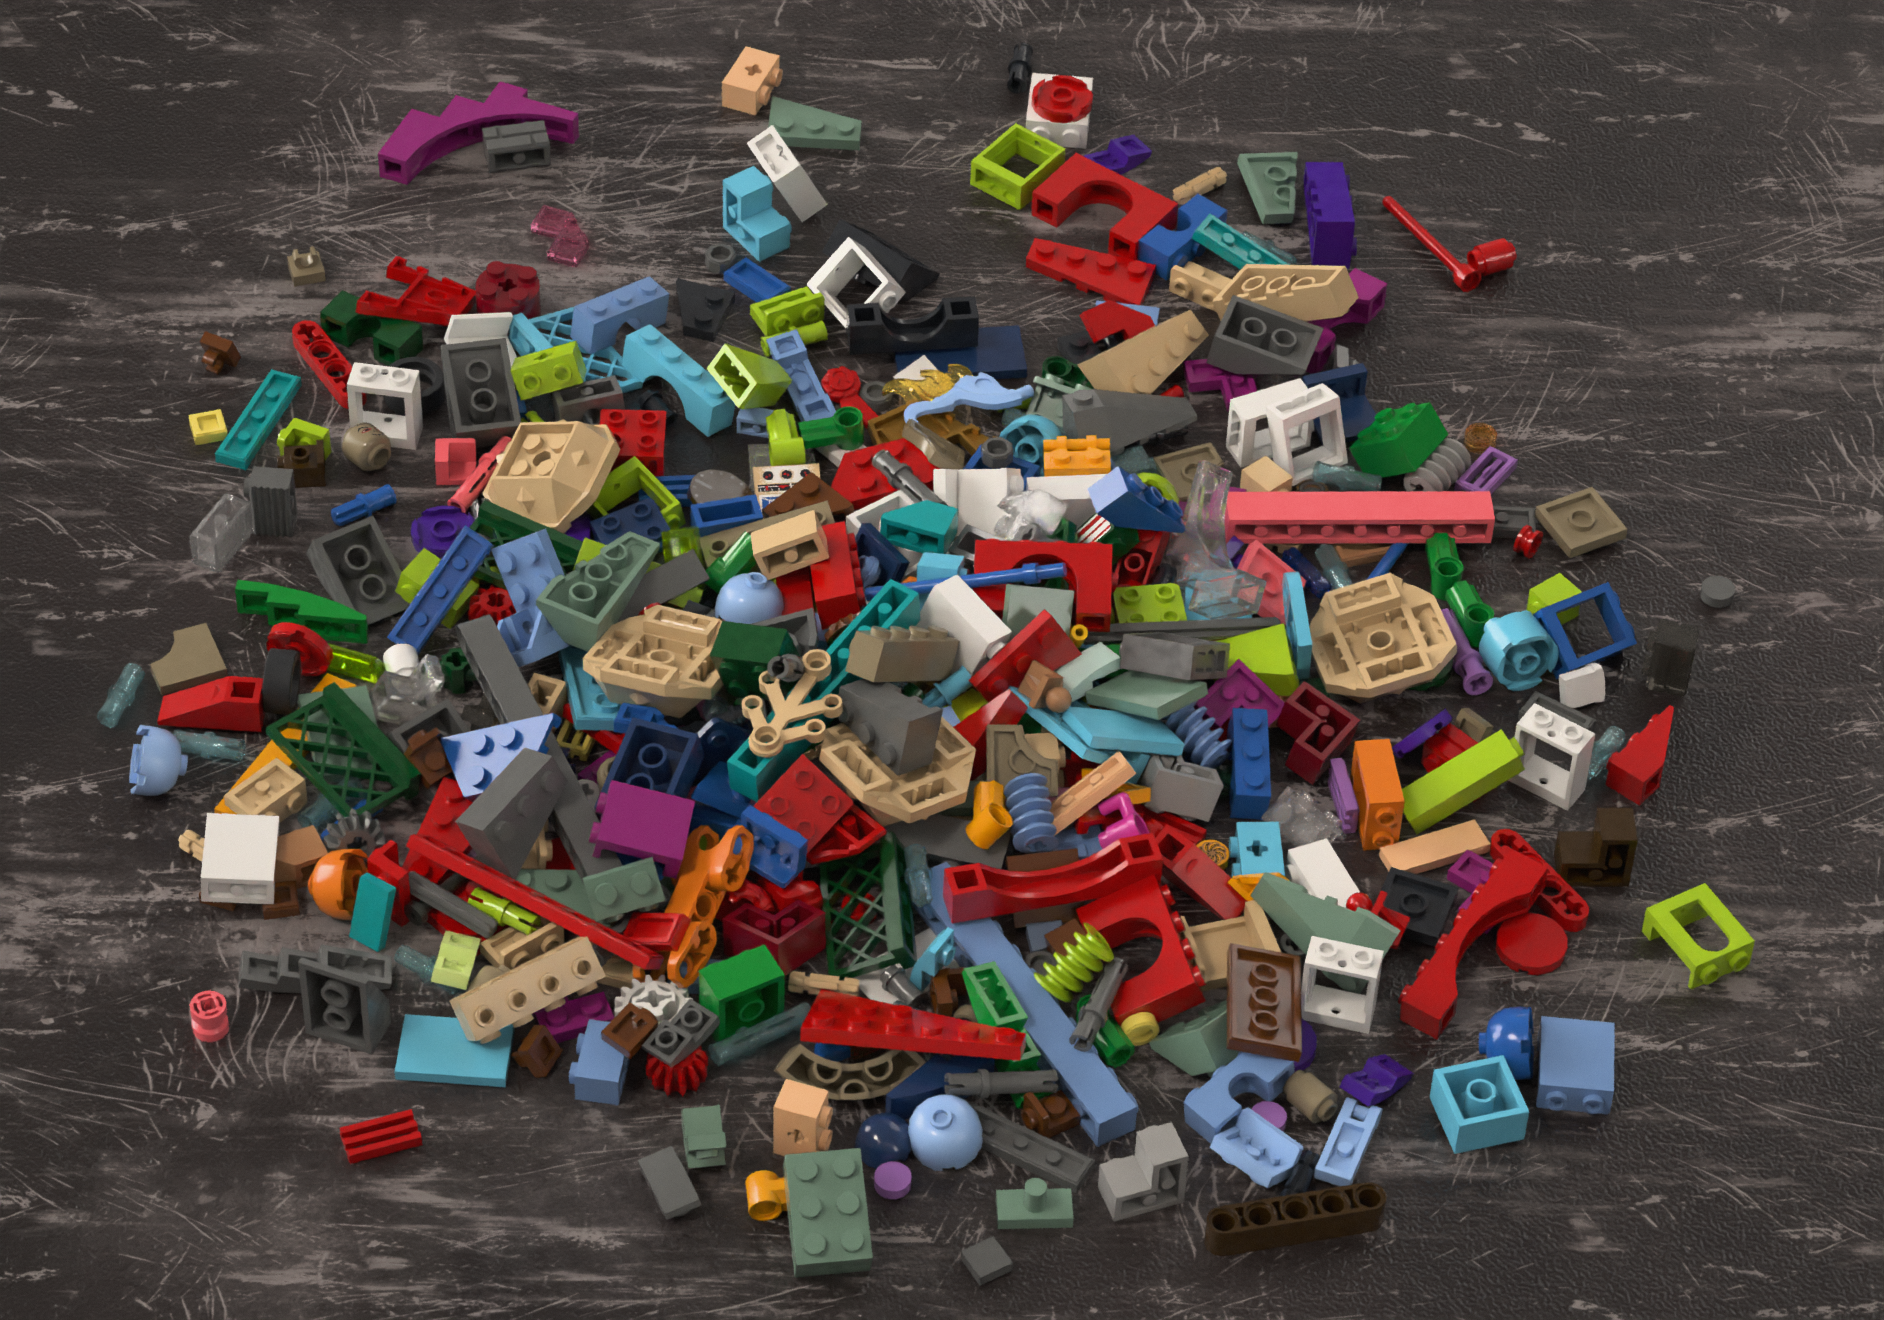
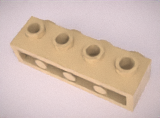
[449,937,606,1044]

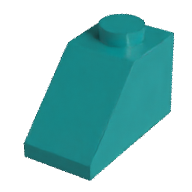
[880,500,958,554]

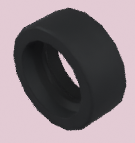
[383,357,445,416]
[262,648,301,715]

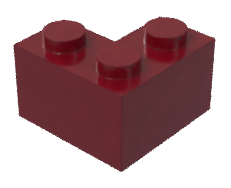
[1276,681,1360,785]
[723,899,826,976]

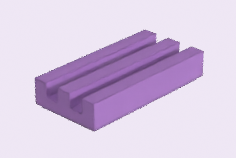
[1454,446,1518,494]
[1327,758,1359,834]

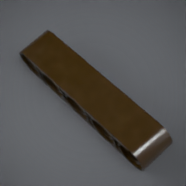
[1204,1182,1387,1256]

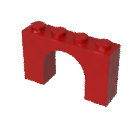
[1031,153,1178,260]
[973,538,1113,632]
[1076,874,1207,1027]

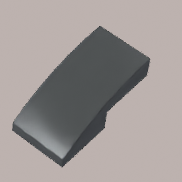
[642,999,721,1067]
[637,1146,701,1220]

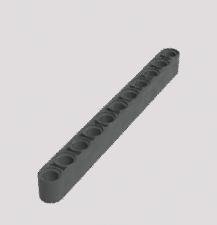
[456,615,623,886]

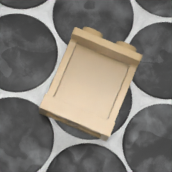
[1181,900,1281,991]

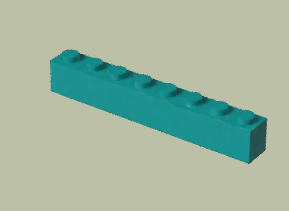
[727,579,921,802]

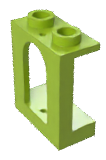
[1642,883,1755,990]

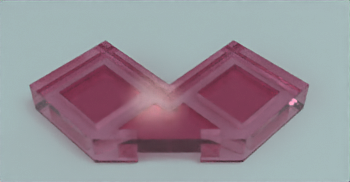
[531,205,589,268]

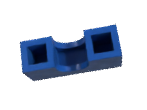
[1138,194,1227,281]
[1227,708,1271,820]

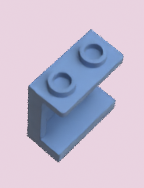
[1536,1016,1615,1114]

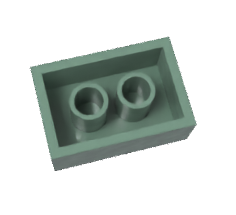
[783,1148,873,1277]

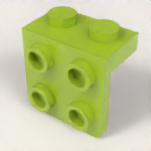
[1110,583,1187,645]

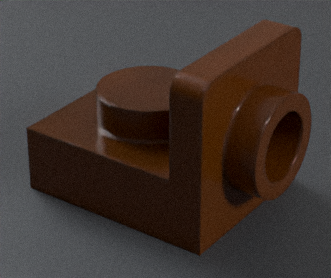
[403,727,453,790]
[929,967,967,1017]
[601,1002,658,1059]
[1021,1090,1081,1138]

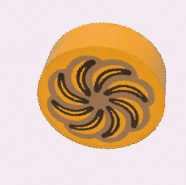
[1196,840,1229,871]

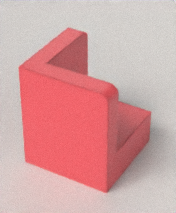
[435,438,477,485]

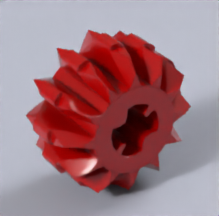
[468,584,516,626]
[646,1046,708,1097]

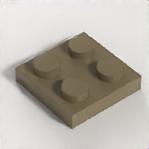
[1535,487,1628,558]

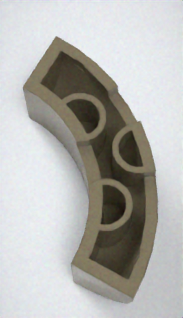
[774,1043,926,1101]

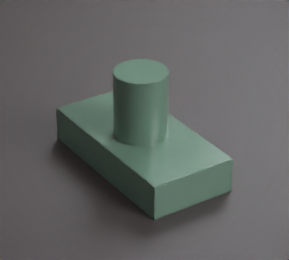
[996,1178,1074,1229]

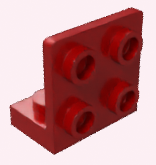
[599,409,667,476]
[754,754,854,853]

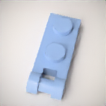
[1314,1097,1383,1187]

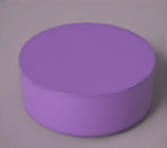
[1251,1101,1287,1132]
[874,1161,912,1199]

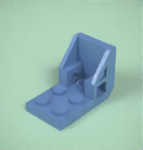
[491,528,571,667]

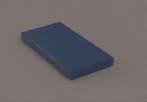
[893,325,1027,385]

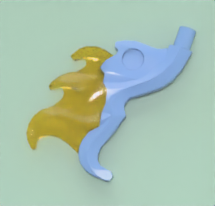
[882,364,1034,423]

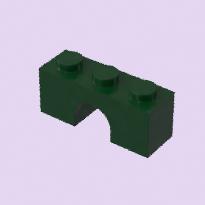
[320,290,423,366]

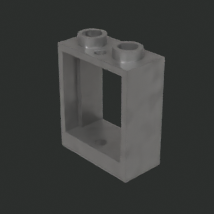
[1119,632,1230,680]

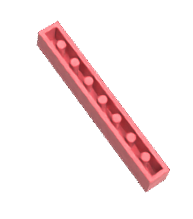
[1223,491,1495,544]

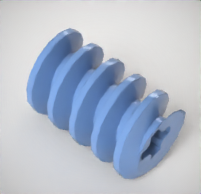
[1160,700,1232,769]
[1004,773,1059,854]

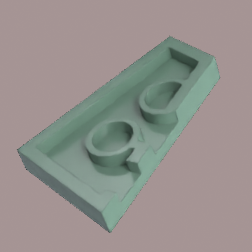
[768,96,862,150]
[502,869,610,928]

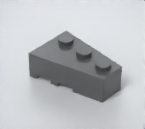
[836,678,943,776]
[455,747,568,879]

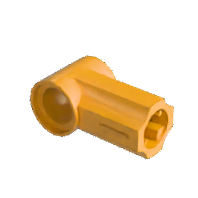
[966,780,1013,849]
[745,1170,787,1221]

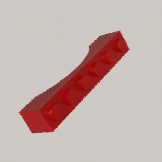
[943,833,1163,924]
[1398,848,1548,1040]

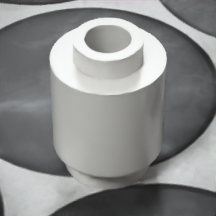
[383,644,423,695]

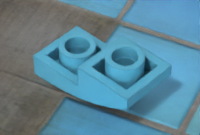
[910,927,956,992]

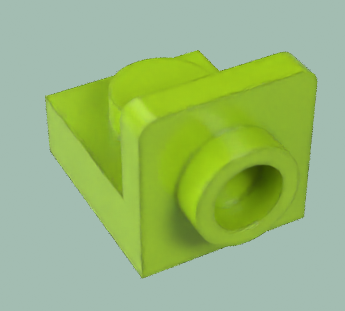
[277,418,331,460]

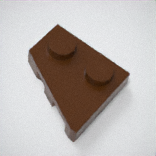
[762,472,855,519]

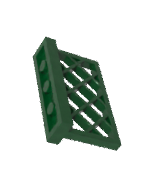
[469,500,583,590]
[266,682,421,818]
[819,831,917,980]

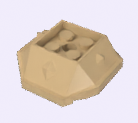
[482,419,621,534]
[1309,573,1457,703]
[583,605,724,718]
[819,717,976,827]

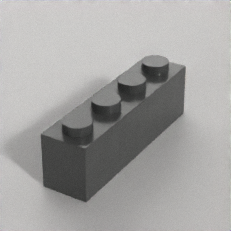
[870,814,1015,870]

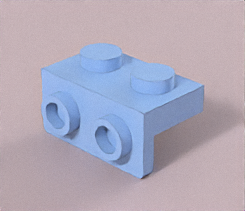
[1210,1108,1303,1188]

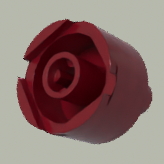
[475,261,541,335]

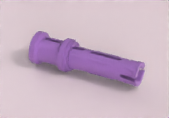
[1441,608,1493,695]

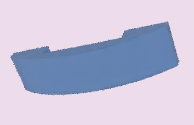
[766,329,836,422]

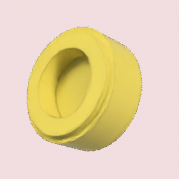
[1121,1012,1159,1046]

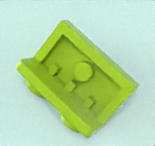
[750,286,825,337]

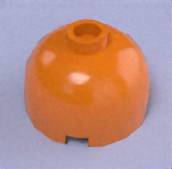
[308,849,368,920]

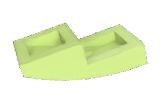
[431,930,481,990]

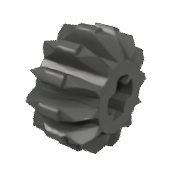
[323,808,385,864]

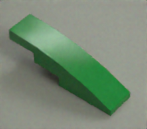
[235,580,369,644]
[962,961,1053,1109]

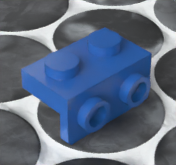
[733,805,808,888]

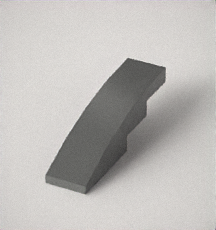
[238,944,392,993]

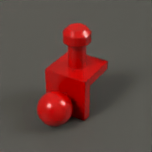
[1346,890,1410,950]

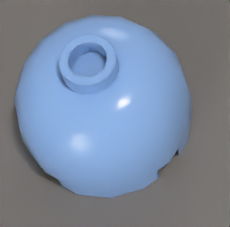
[715,572,784,624]
[129,725,188,796]
[908,1094,983,1171]

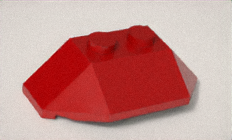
[806,804,887,865]

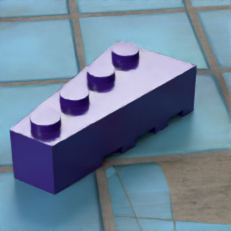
[1303,162,1357,269]

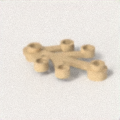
[742,649,843,757]

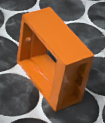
[1350,739,1405,851]

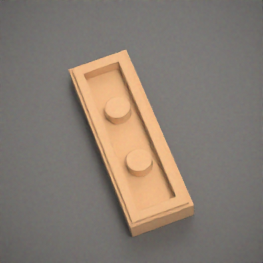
[1049,751,1137,836]
[1379,819,1490,874]

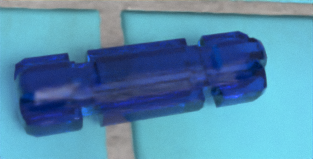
[1282,547,1332,599]

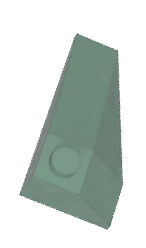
[536,531,660,652]
[1250,872,1401,994]
[1149,996,1239,1077]

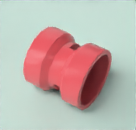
[190,990,229,1042]

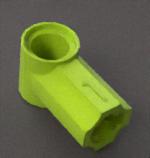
[766,409,806,466]

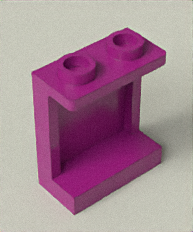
[588,780,695,879]

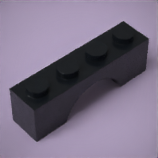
[846,296,979,355]

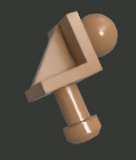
[1018,660,1072,713]

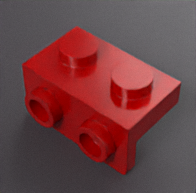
[367,840,411,927]

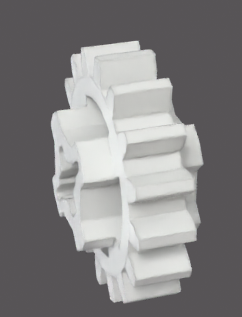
[614,975,693,1026]

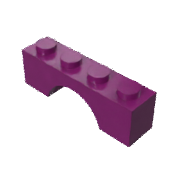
[1305,268,1387,374]

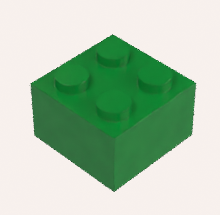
[1349,402,1449,481]
[699,944,785,1047]

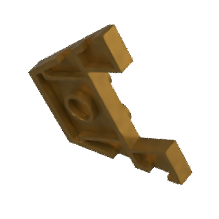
[868,397,996,456]

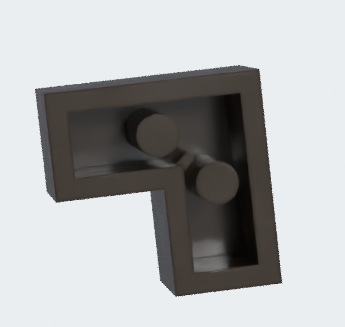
[1554,807,1638,887]

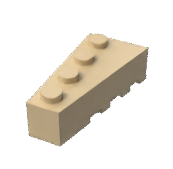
[1212,264,1359,321]
[1078,310,1209,395]

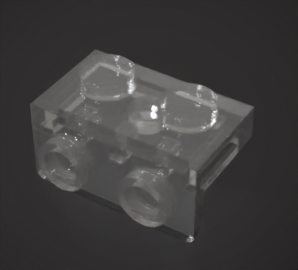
[1261,786,1347,847]

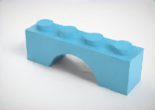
[621,324,735,437]

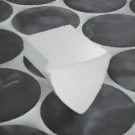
[1559,663,1605,709]

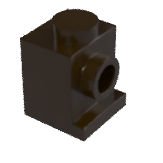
[277,440,326,488]

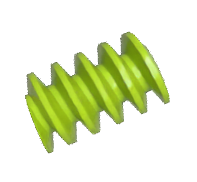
[1033,922,1114,1003]

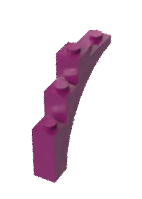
[378,81,579,185]

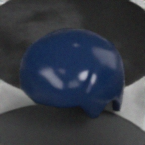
[854,1112,912,1169]

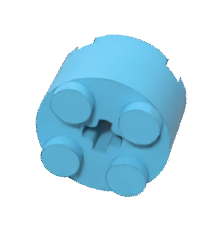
[1479,610,1559,691]

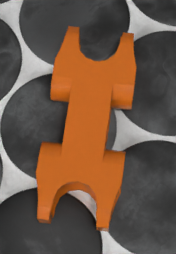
[633,825,754,988]

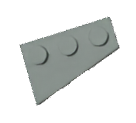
[1237,152,1298,224]

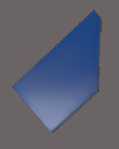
[614,703,678,734]

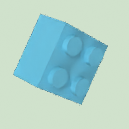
[1430,1055,1529,1154]

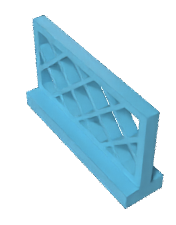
[508,307,643,393]
[1008,685,1151,784]

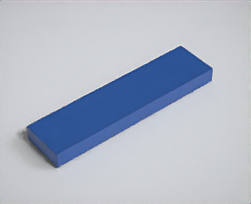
[387,525,495,655]

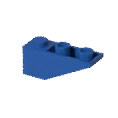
[1087,466,1186,533]

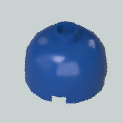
[1479,1007,1534,1080]

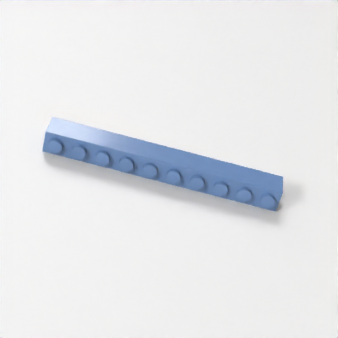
[910,862,1138,1147]

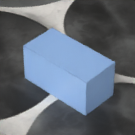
[737,407,774,438]

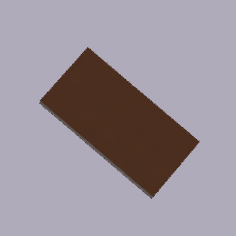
[1227,943,1302,1062]

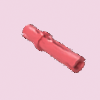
[447,436,512,513]

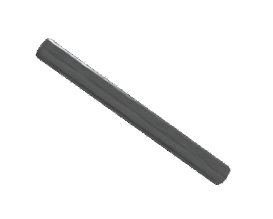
[1083,617,1281,645]

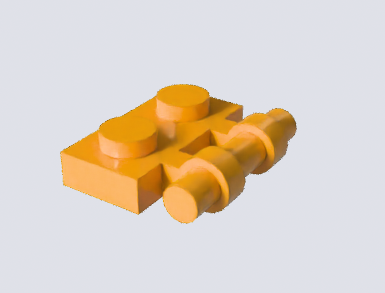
[1043,435,1111,477]

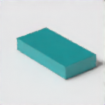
[349,872,396,952]

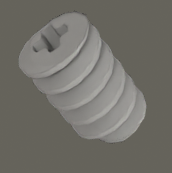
[1403,438,1471,491]

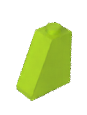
[706,343,793,410]
[1213,623,1300,696]

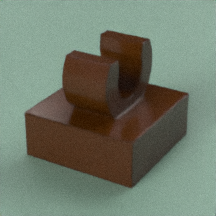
[199,331,241,375]
[512,1025,562,1078]

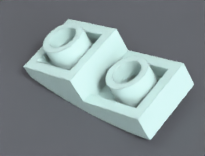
[1056,642,1121,702]

